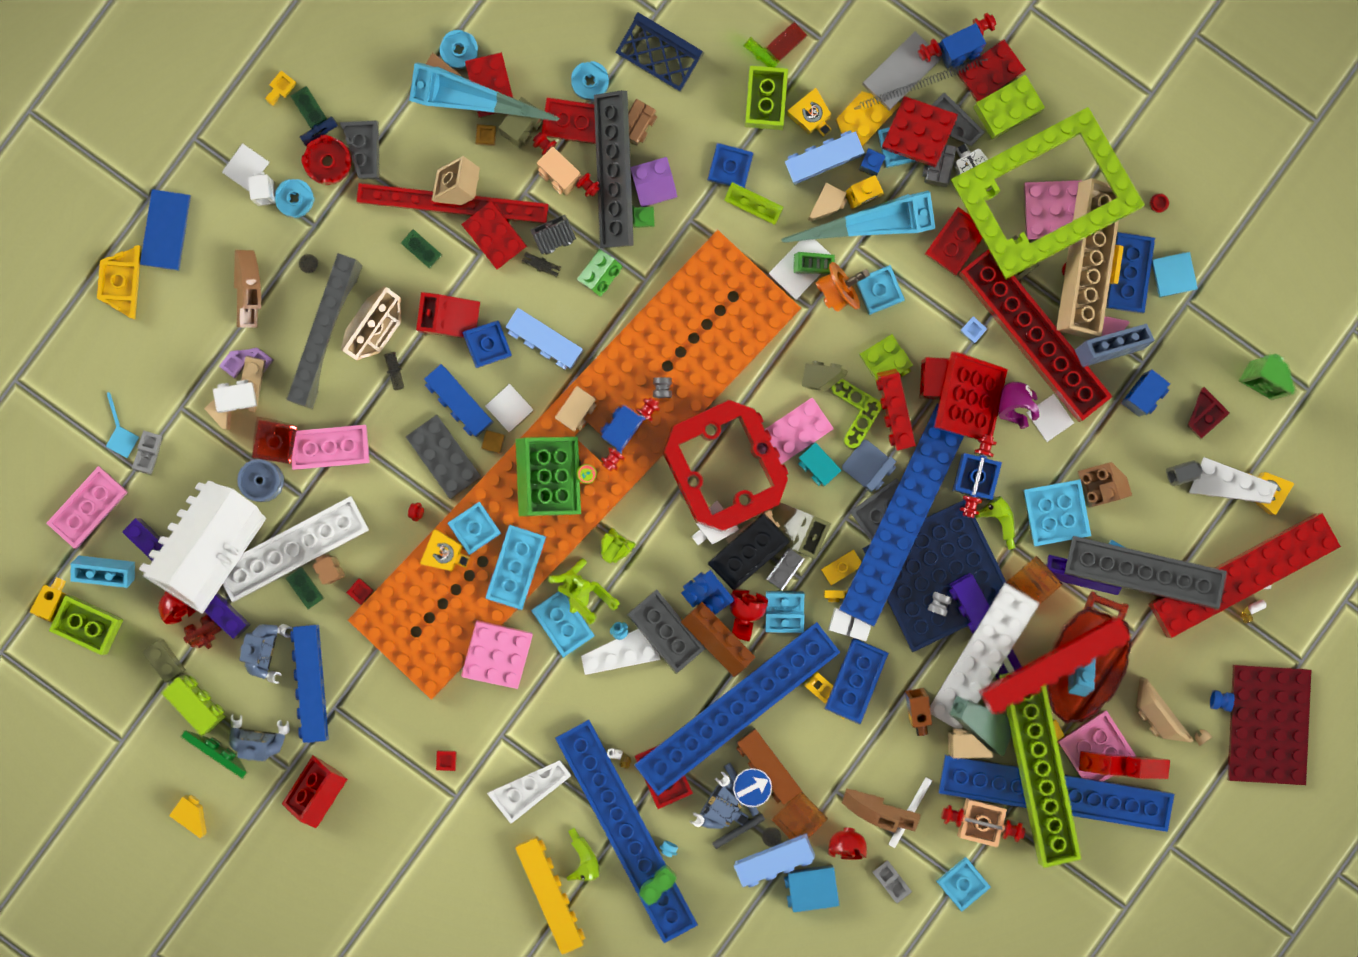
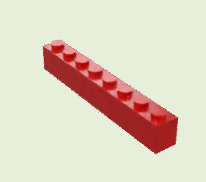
[979,616,1131,714]

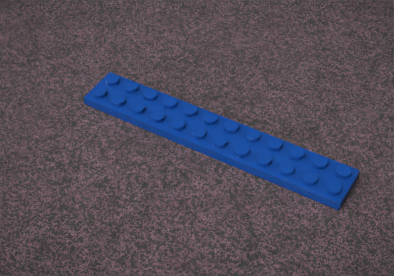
[839,403,964,627]
[634,622,841,796]
[555,720,698,943]
[938,754,1175,832]

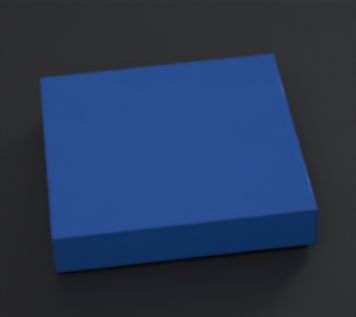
[707,143,754,188]
[462,320,512,368]

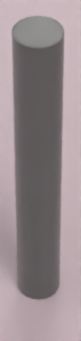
[712,813,766,849]

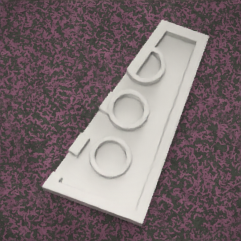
[1189,457,1278,504]
[581,629,660,675]
[487,760,572,823]

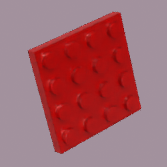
[935,351,1008,440]

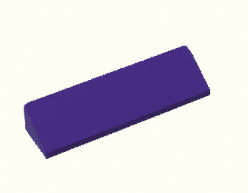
[1044,555,1122,595]

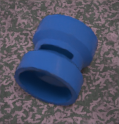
[1210,690,1234,712]

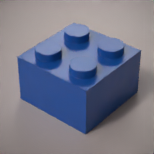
[1121,370,1170,417]

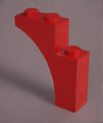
[1079,751,1170,779]

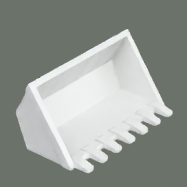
[139,480,266,614]

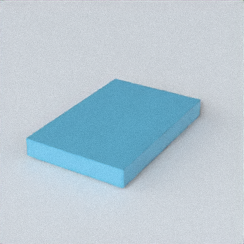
[531,591,595,658]

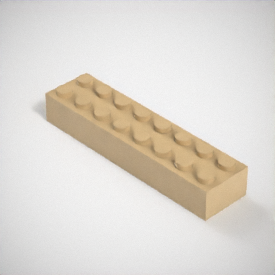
[1056,178,1119,339]

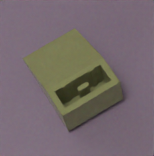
[772,502,831,559]

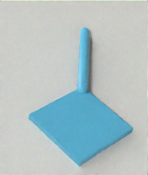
[106,392,139,458]

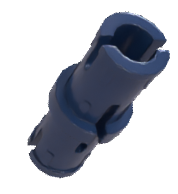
[300,116,338,146]

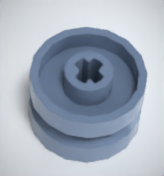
[237,459,284,502]

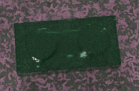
[291,86,327,129]
[401,229,442,269]
[286,567,324,610]

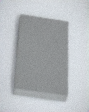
[862,32,942,111]

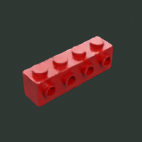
[876,368,916,451]

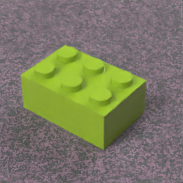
[745,66,788,130]
[973,75,1045,140]
[49,595,124,655]
[162,675,226,736]

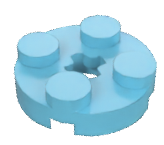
[439,30,478,69]
[571,61,609,101]
[275,179,315,218]

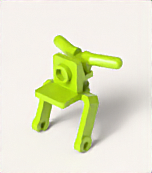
[548,558,620,624]

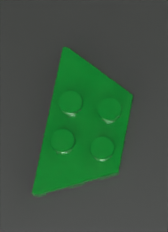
[181,730,247,779]

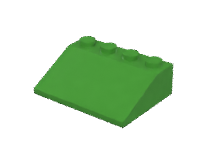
[516,437,581,516]

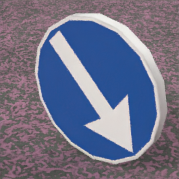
[733,768,772,807]

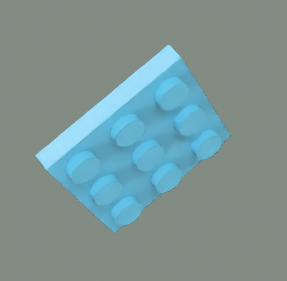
[1023,479,1091,546]

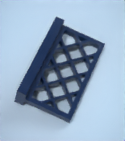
[615,12,704,92]

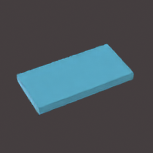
[485,525,546,610]

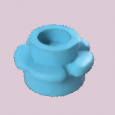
[610,622,628,640]
[660,841,678,857]

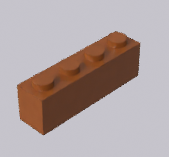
[681,602,755,677]
[736,728,802,805]

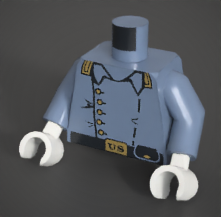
[240,624,292,684]
[229,714,290,761]
[690,772,749,829]

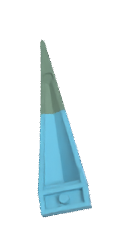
[409,62,560,121]
[781,191,936,242]

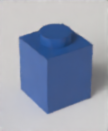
[859,148,886,176]

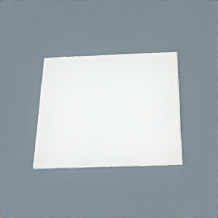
[222,143,269,191]
[485,384,533,432]
[1027,394,1074,442]

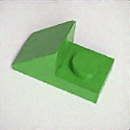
[632,205,655,228]

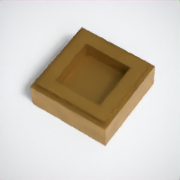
[475,124,497,146]
[481,430,505,453]

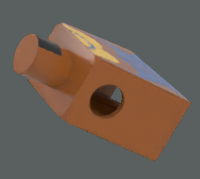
[905,688,932,736]

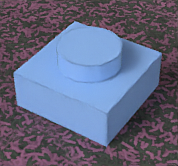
[960,316,987,343]

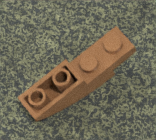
[234,250,261,328]
[842,788,921,833]

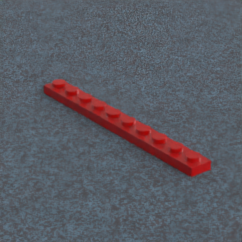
[356,183,549,224]

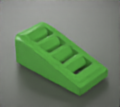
[793,252,835,274]

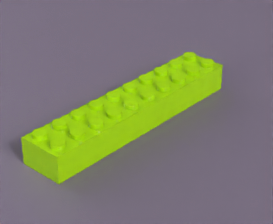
[999,673,1081,868]

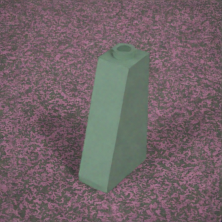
[950,696,1012,756]

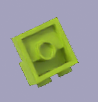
[859,334,913,381]

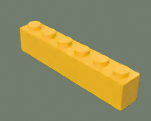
[515,836,586,955]

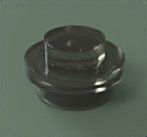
[299,254,318,273]
[762,827,781,847]

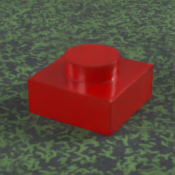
[346,578,374,605]
[732,618,754,642]
[436,750,457,771]

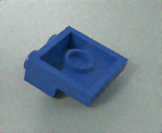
[681,570,734,615]

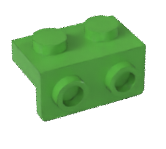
[577,249,623,297]

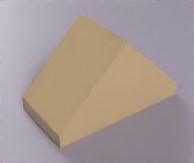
[204,399,231,430]

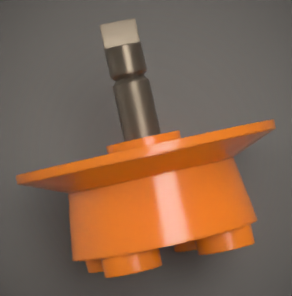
[816,262,870,312]

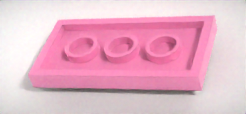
[757,397,834,464]
[289,425,370,470]
[46,466,128,549]

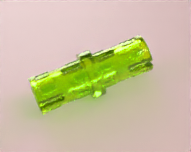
[743,37,780,68]

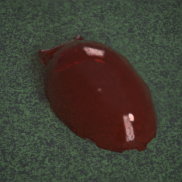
[1046,591,1131,723]

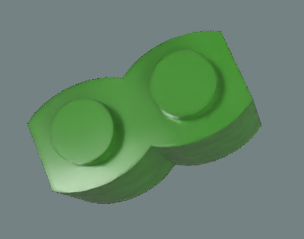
[639,865,677,905]

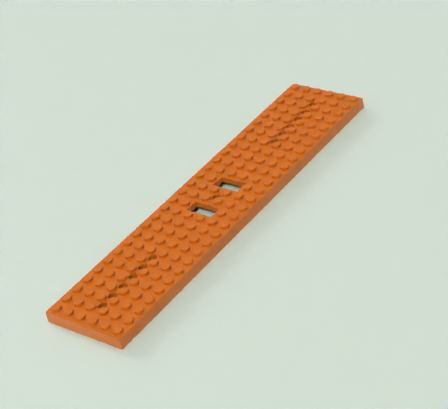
[348,230,801,700]

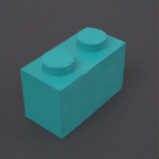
[798,442,842,487]

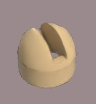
[1195,729,1212,746]

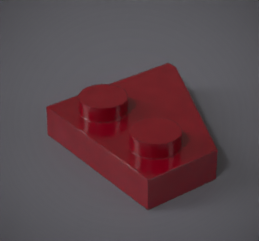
[1188,387,1230,440]

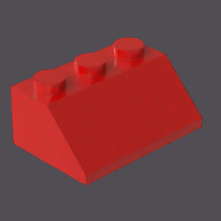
[282,755,348,828]

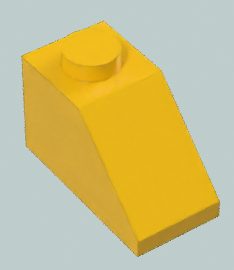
[169,795,207,838]

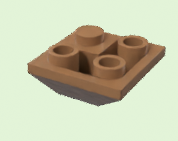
[1078,462,1132,508]

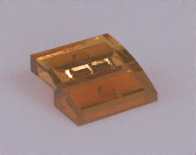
[1007,555,1063,606]
[772,792,828,839]

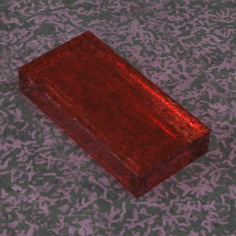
[766,21,807,62]

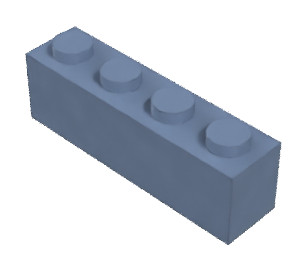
[1075,324,1155,367]

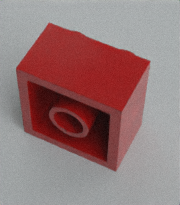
[919,357,949,400]

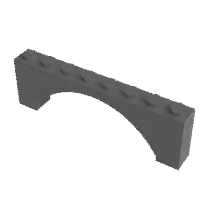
[287,253,363,409]

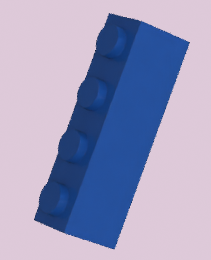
[424,364,493,437]

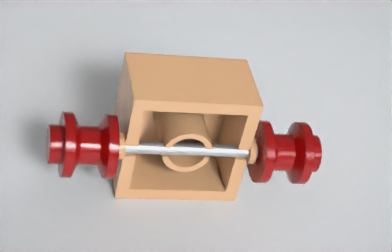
[533,132,600,197]
[941,798,1025,847]

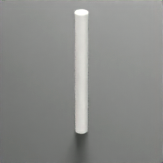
[888,777,932,848]

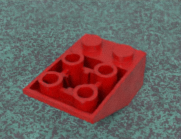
[416,292,480,338]

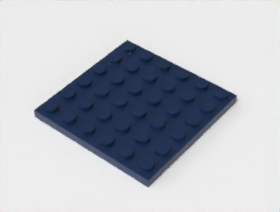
[862,500,1007,653]

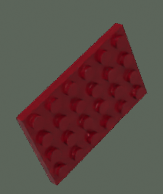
[1227,665,1312,785]

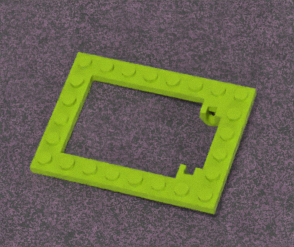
[951,107,1145,279]

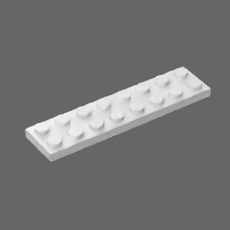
[223,496,369,602]
[930,583,1039,729]

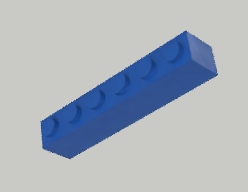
[290,624,329,743]

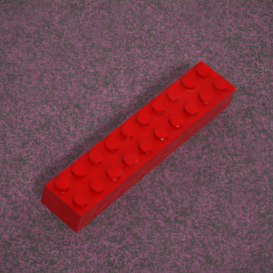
[958,249,1113,422]
[1148,513,1341,638]

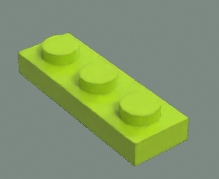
[724,182,784,225]

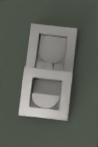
[132,431,162,475]
[873,860,912,904]

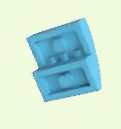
[765,591,805,633]

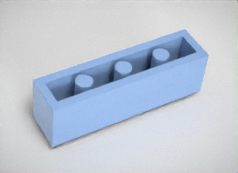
[785,130,865,185]
[506,308,583,370]
[734,834,815,888]

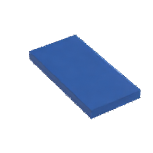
[140,189,191,271]
[1106,232,1155,314]
[824,638,889,724]

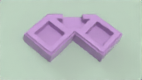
[219,348,273,378]

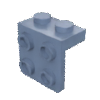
[842,440,897,492]

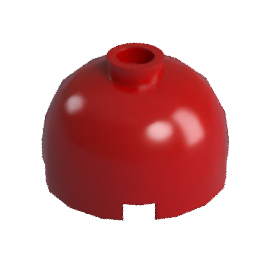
[729,589,768,624]
[158,591,196,625]
[828,827,867,860]

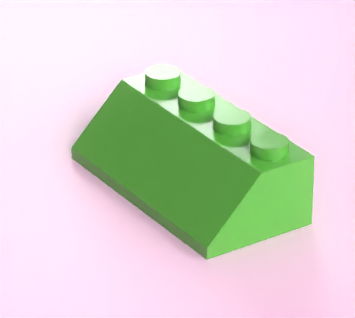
[1239,354,1295,400]

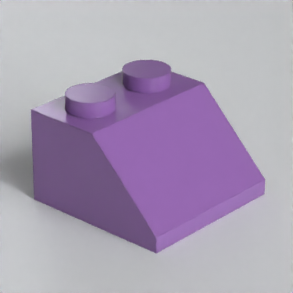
[631,157,677,207]

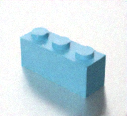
[71,555,135,588]

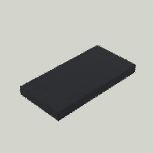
[708,513,790,590]

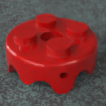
[301,135,352,185]

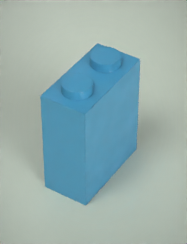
[784,865,839,912]

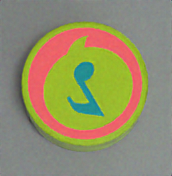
[576,464,596,484]

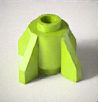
[601,527,636,563]

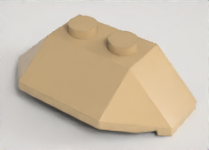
[341,286,401,360]
[1136,677,1194,742]

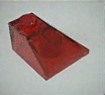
[252,417,297,464]

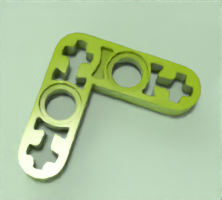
[831,379,881,449]

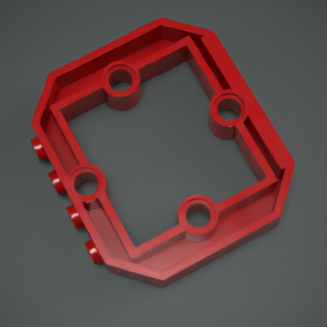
[663,400,789,532]

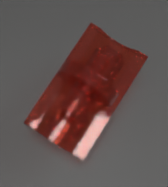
[183,615,222,649]

